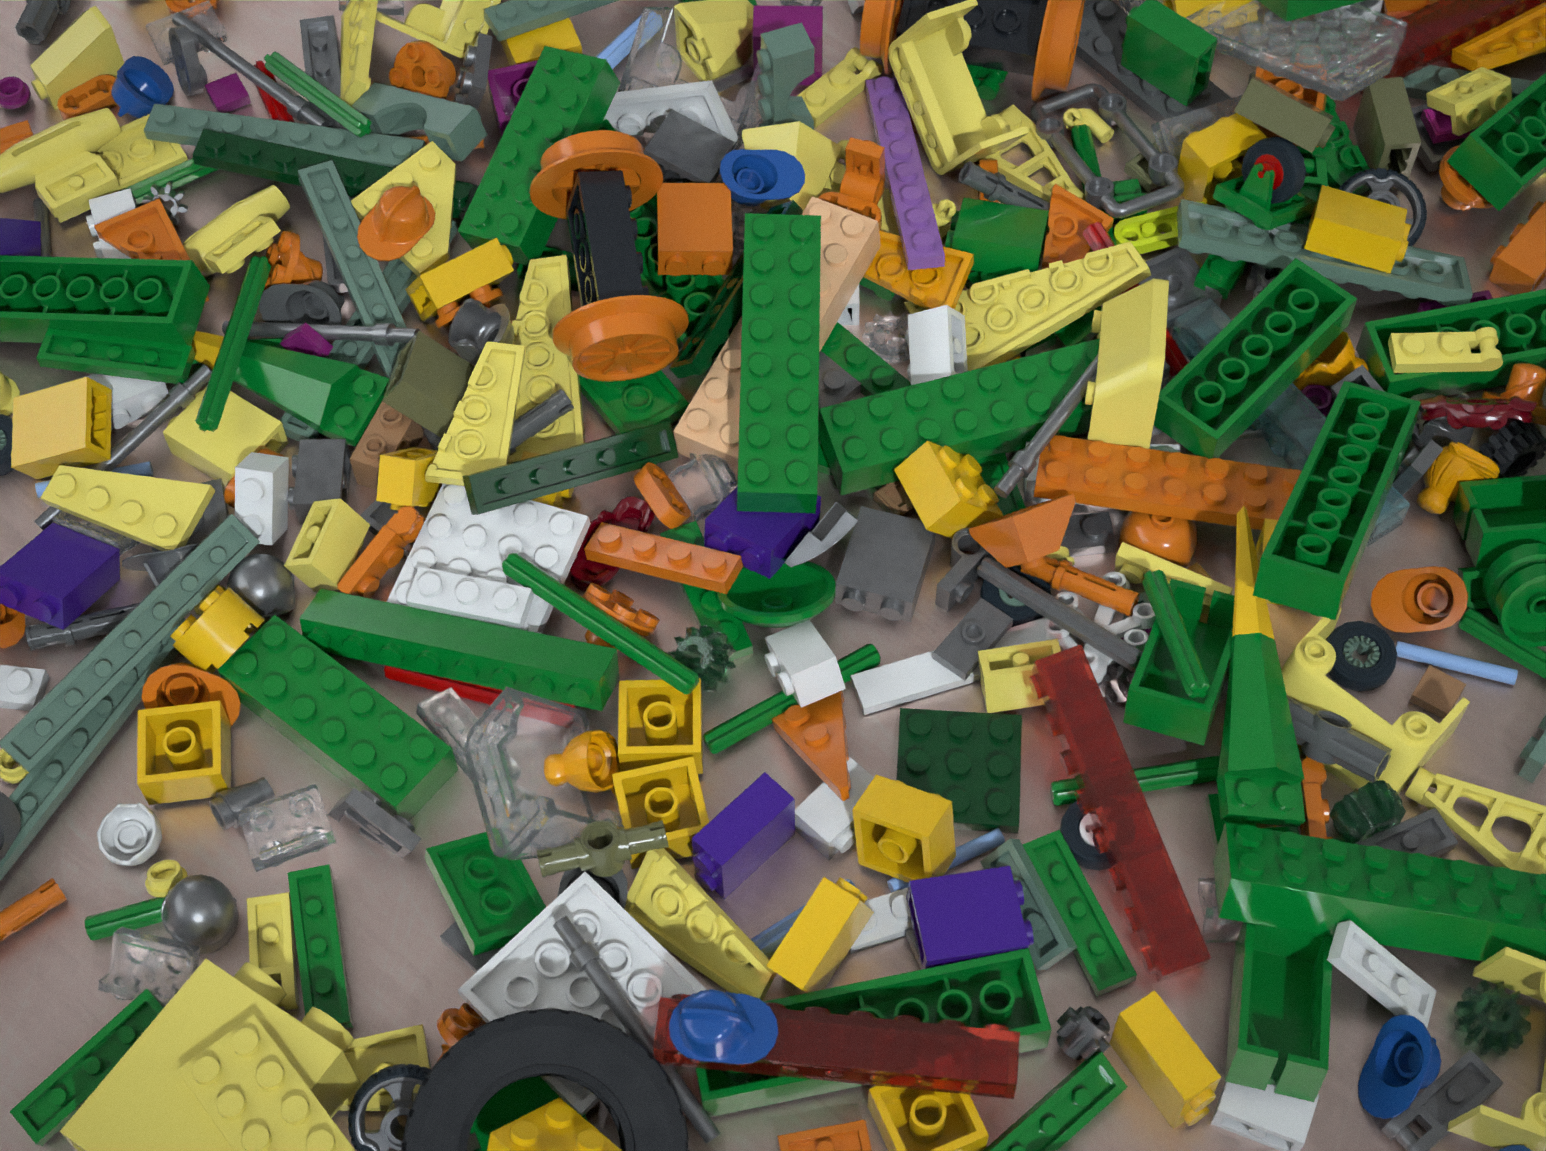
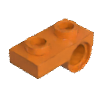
[839,137,885,205]

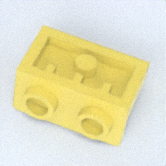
[1426,67,1512,136]

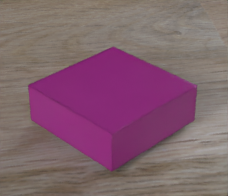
[204,73,251,113]
[280,322,333,358]

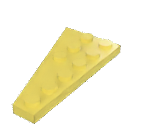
[904,241,1151,371]
[508,255,585,464]

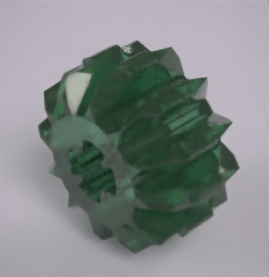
[667,625,736,693]
[1330,780,1406,844]
[1454,980,1531,1057]

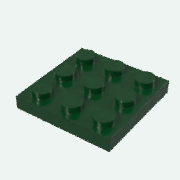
[896,708,1022,833]

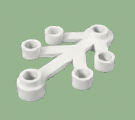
[1044,572,1156,687]

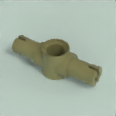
[537,820,669,877]

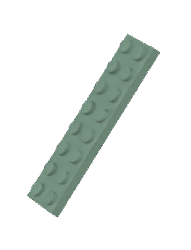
[1177,199,1473,306]

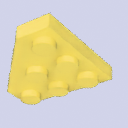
[351,141,456,277]

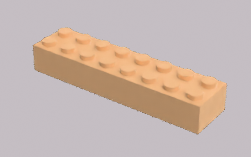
[673,196,881,478]

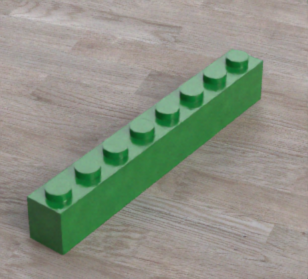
[299,589,619,711]

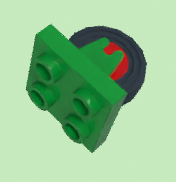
[1212,137,1316,230]

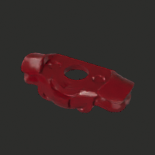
[1419,395,1537,430]
[570,496,655,592]

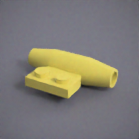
[0,108,121,218]
[183,185,290,278]

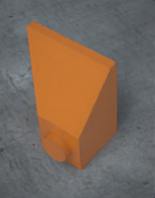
[969,493,1076,571]

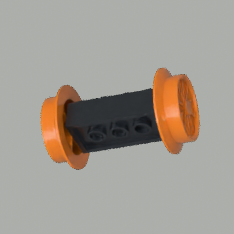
[860,0,1085,101]
[530,130,689,382]

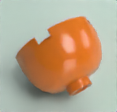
[1118,511,1197,568]

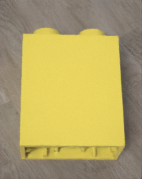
[60,959,360,1151]

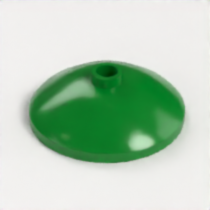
[717,561,836,628]

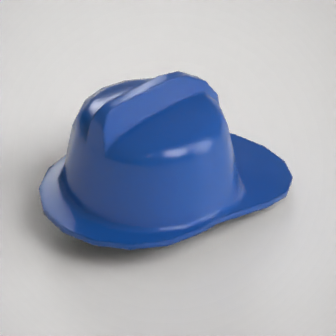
[111,56,174,118]
[719,149,805,207]
[669,989,778,1065]
[1358,1014,1441,1119]

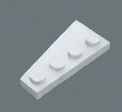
[604,80,738,146]

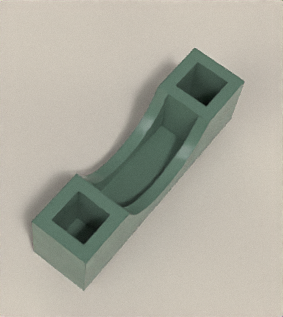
[757,22,814,129]
[352,82,487,162]

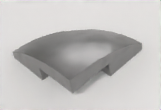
[784,502,859,567]

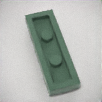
[980,838,1077,970]

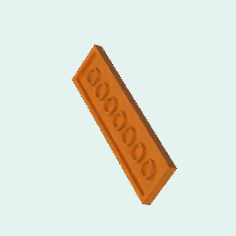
[1033,435,1301,530]

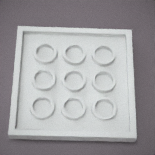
[386,484,591,634]
[458,872,707,1116]

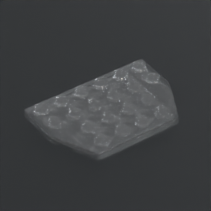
[1186,0,1407,101]

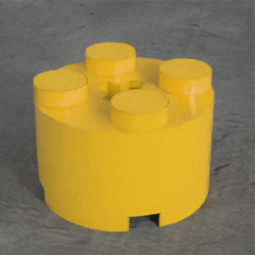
[170,586,265,674]

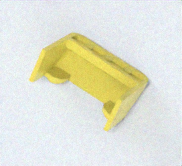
[376,0,501,59]
[888,0,1029,175]
[1085,278,1169,449]
[1281,608,1470,805]
[1447,947,1546,1151]

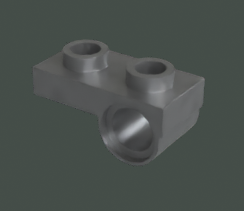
[935,527,997,613]

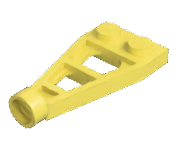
[976,104,1086,202]
[1404,766,1546,874]

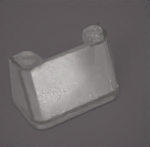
[464,687,623,861]

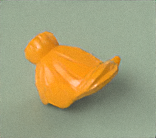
[1286,331,1369,393]
[1417,441,1500,514]
[543,729,621,795]

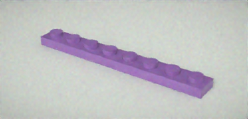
[865,77,945,270]

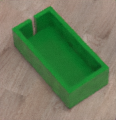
[1452,475,1546,568]
[1123,579,1234,746]
[1225,922,1333,1102]

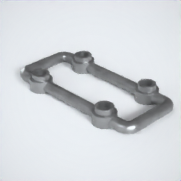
[1030,83,1185,218]

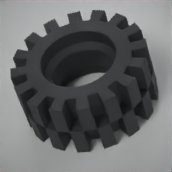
[1478,420,1546,479]

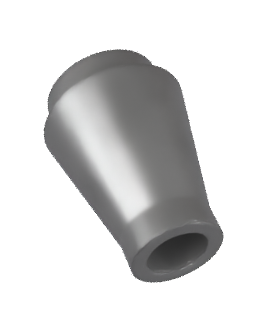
[209,777,275,830]

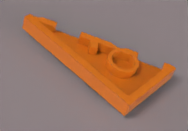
[1041,184,1114,270]
[94,199,209,302]
[772,691,851,801]

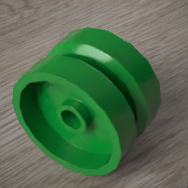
[1482,543,1546,647]

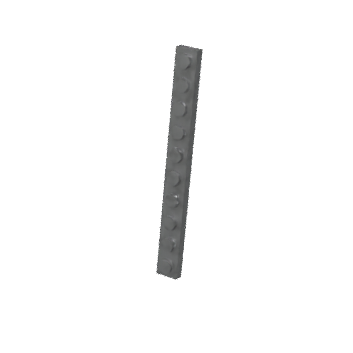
[300,15,359,293]

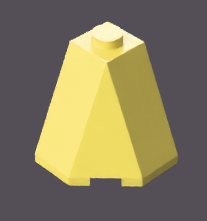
[674,0,754,94]
[30,6,124,110]
[742,121,841,215]

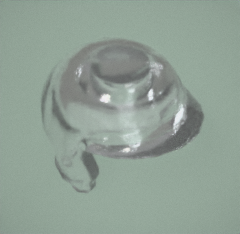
[670,453,738,522]

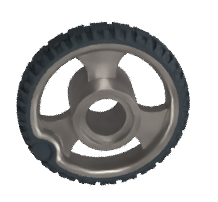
[1339,168,1427,246]
[348,1064,431,1151]

